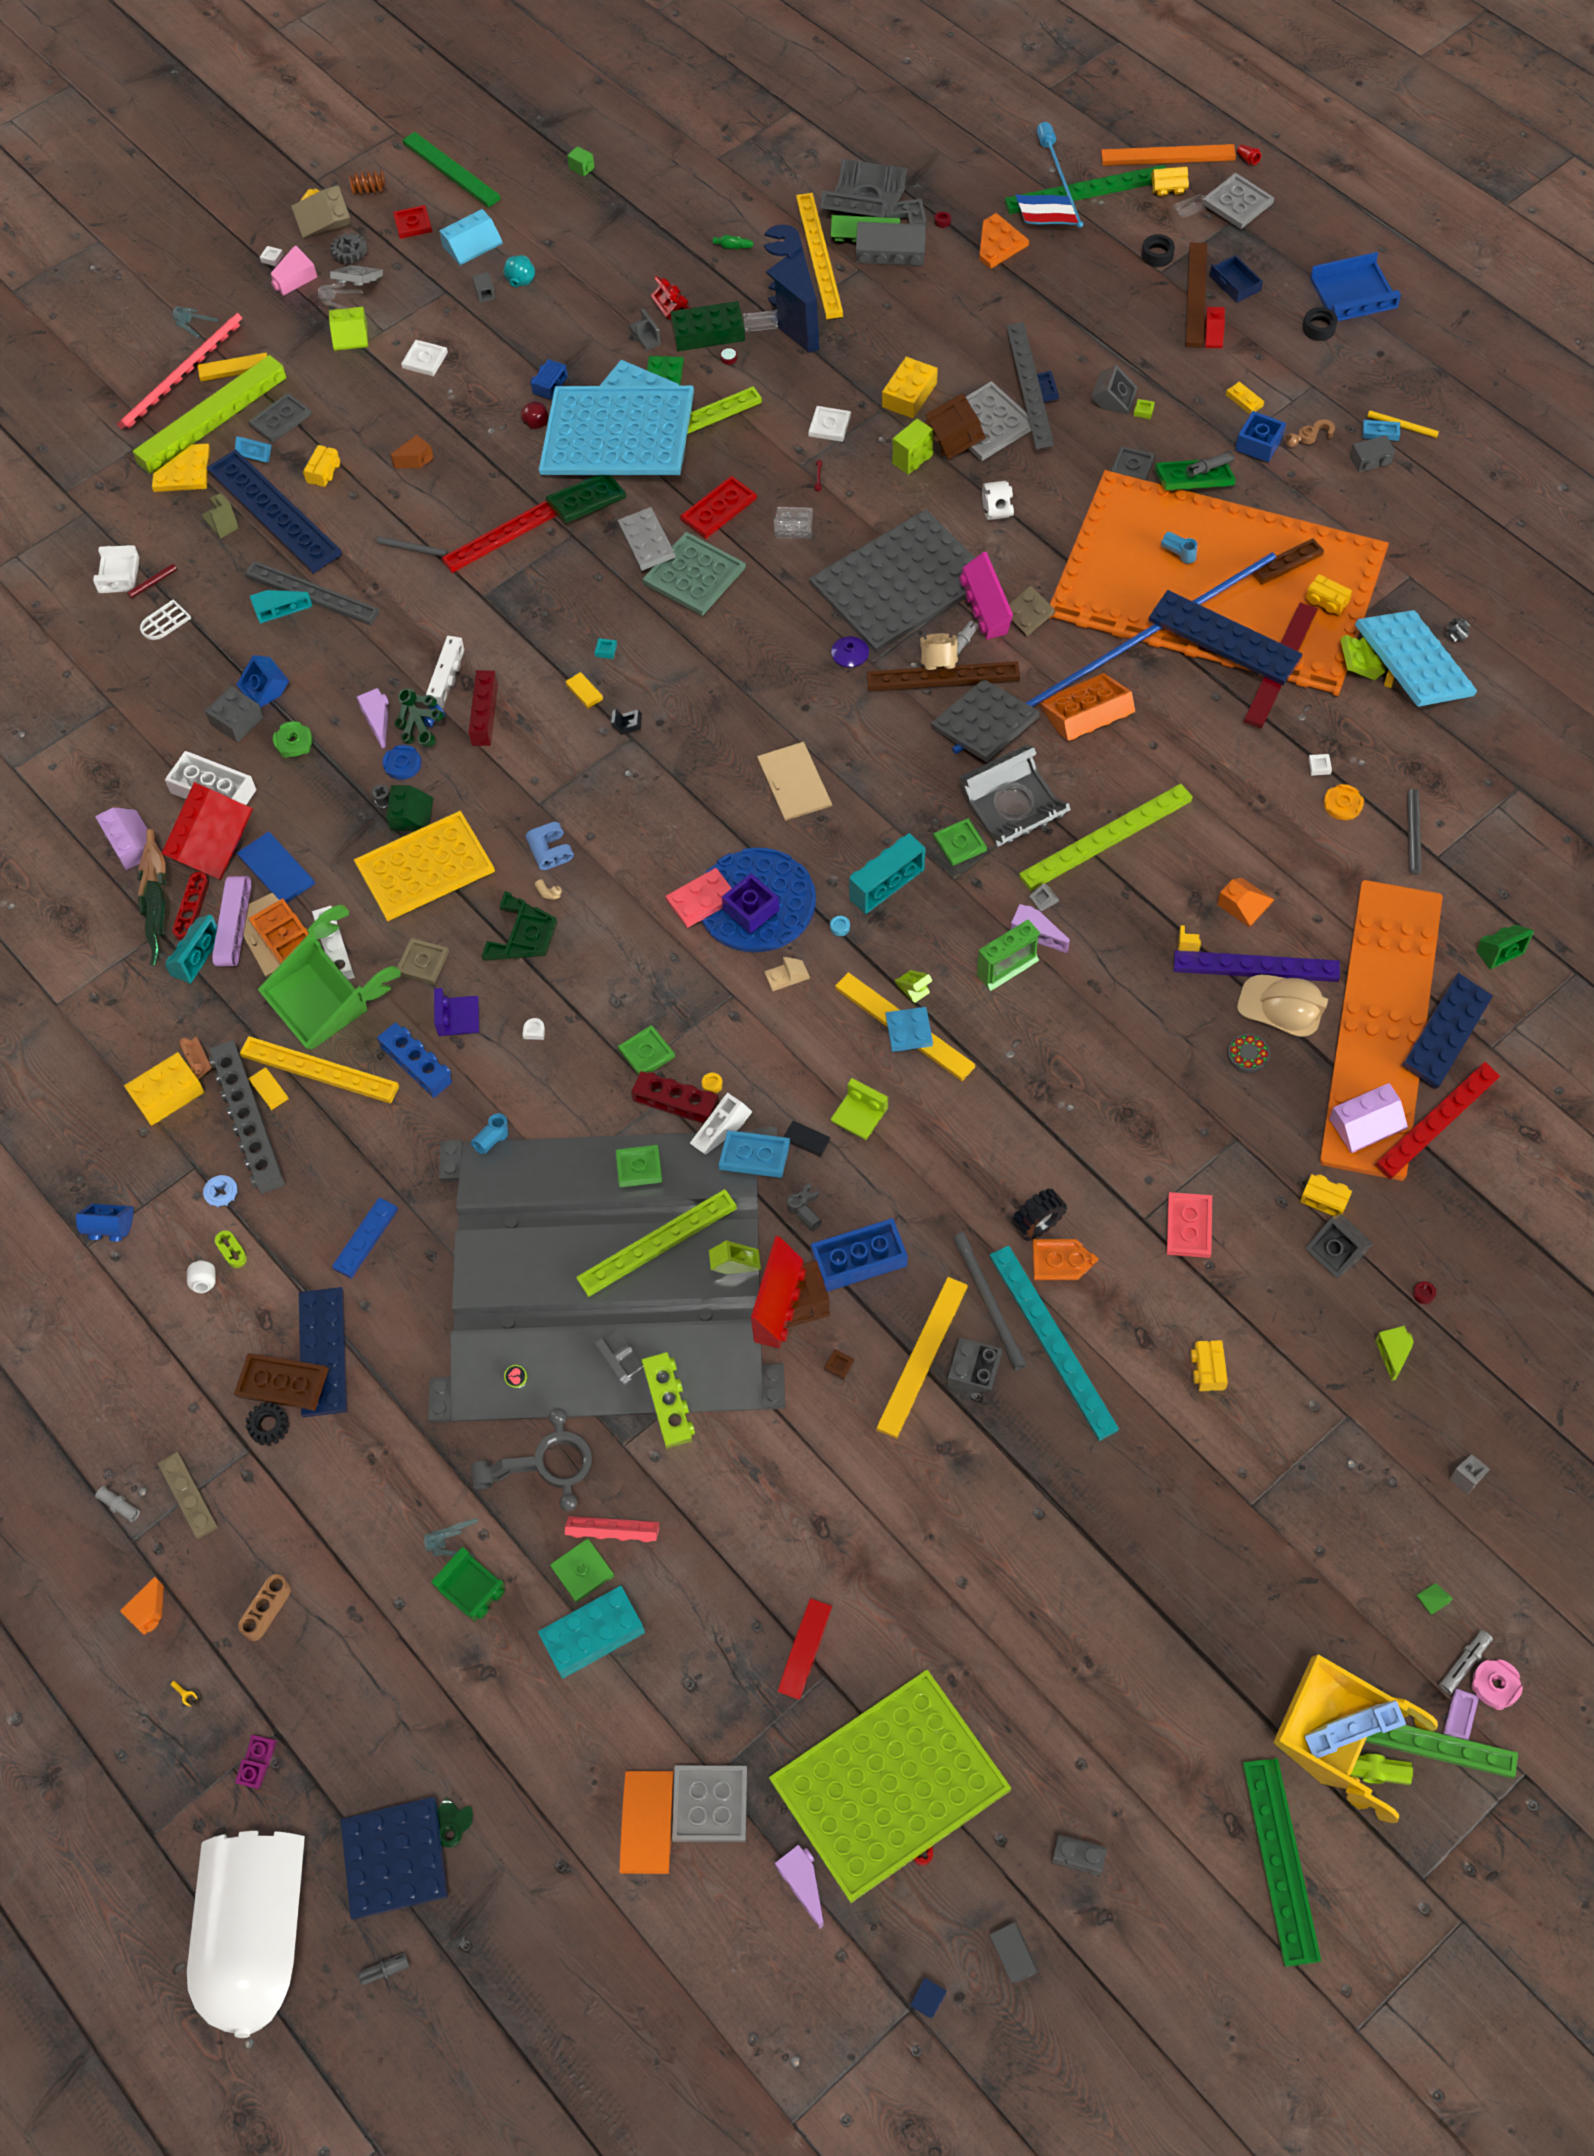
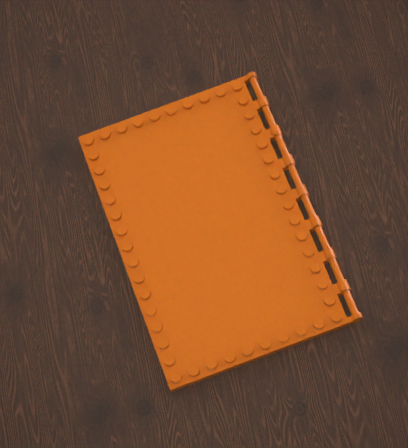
[1048,470,1389,697]

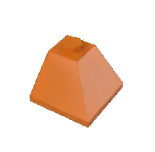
[1217,878,1274,928]

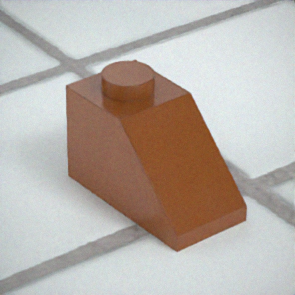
[390,435,434,469]

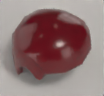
[520,402,549,429]

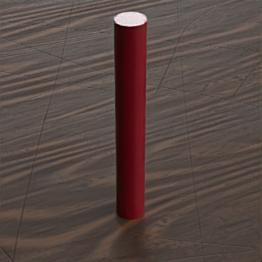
[127,564,177,598]

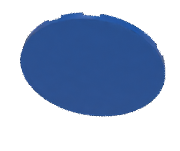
[701,848,816,952]

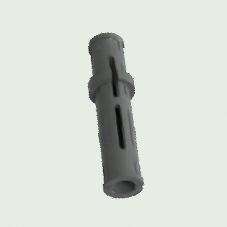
[1186,451,1234,477]

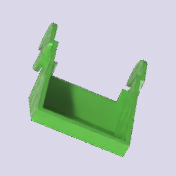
[258,905,401,1050]

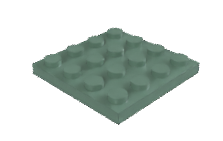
[642,532,746,616]

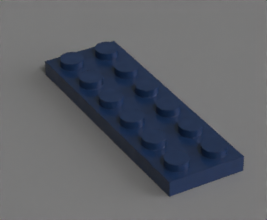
[1401,972,1493,1089]
[299,1287,347,1418]

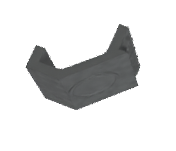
[820,159,907,218]

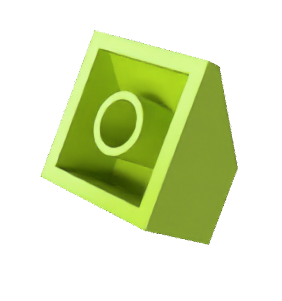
[329,307,368,351]

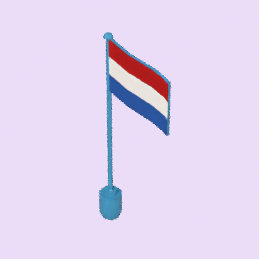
[1015,122,1083,228]

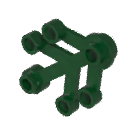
[394,688,444,747]

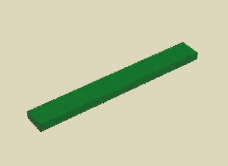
[403,132,501,208]

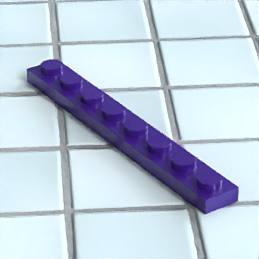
[1174,950,1340,982]

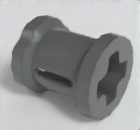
[371,784,389,810]

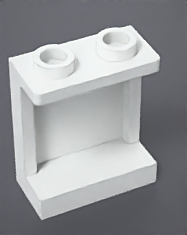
[93,545,140,593]

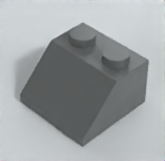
[1091,364,1138,414]
[1305,1214,1374,1278]

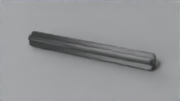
[1408,789,1421,875]

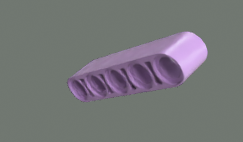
[212,876,251,967]

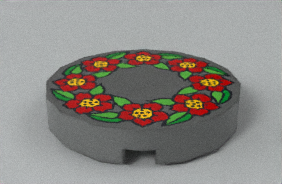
[1227,1034,1270,1073]

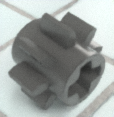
[1445,617,1471,642]

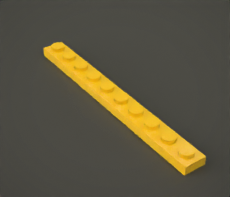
[796,193,843,319]

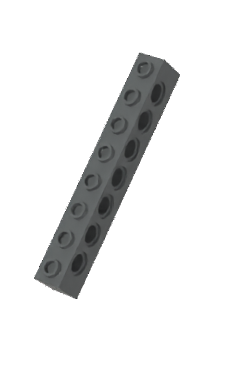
[209,1040,285,1194]

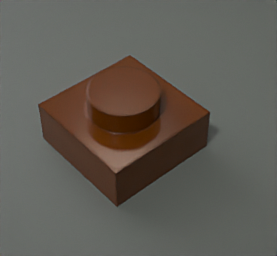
[824,1349,854,1381]

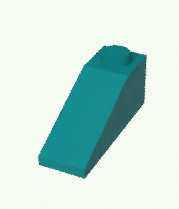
[250,590,313,624]

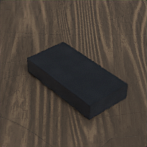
[784,1121,830,1157]

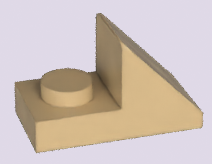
[764,957,810,992]

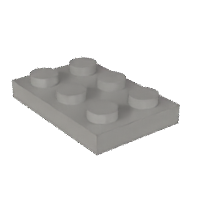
[330,265,383,285]

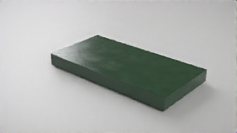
[546,475,626,523]

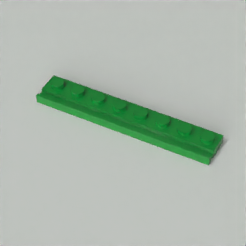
[1242,1758,1321,1967]

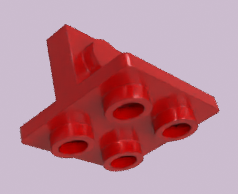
[651,276,690,319]

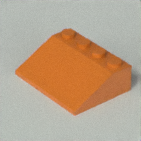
[1038,673,1135,741]

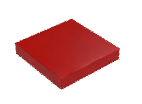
[393,205,432,239]

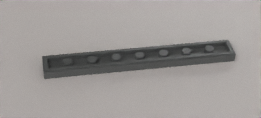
[244,561,380,626]

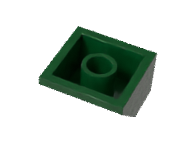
[386,785,434,831]

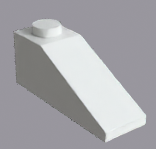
[690,1092,752,1155]

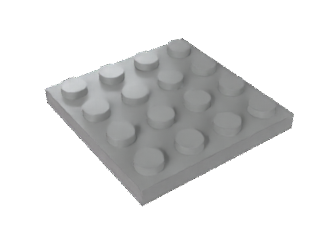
[966,381,1031,461]

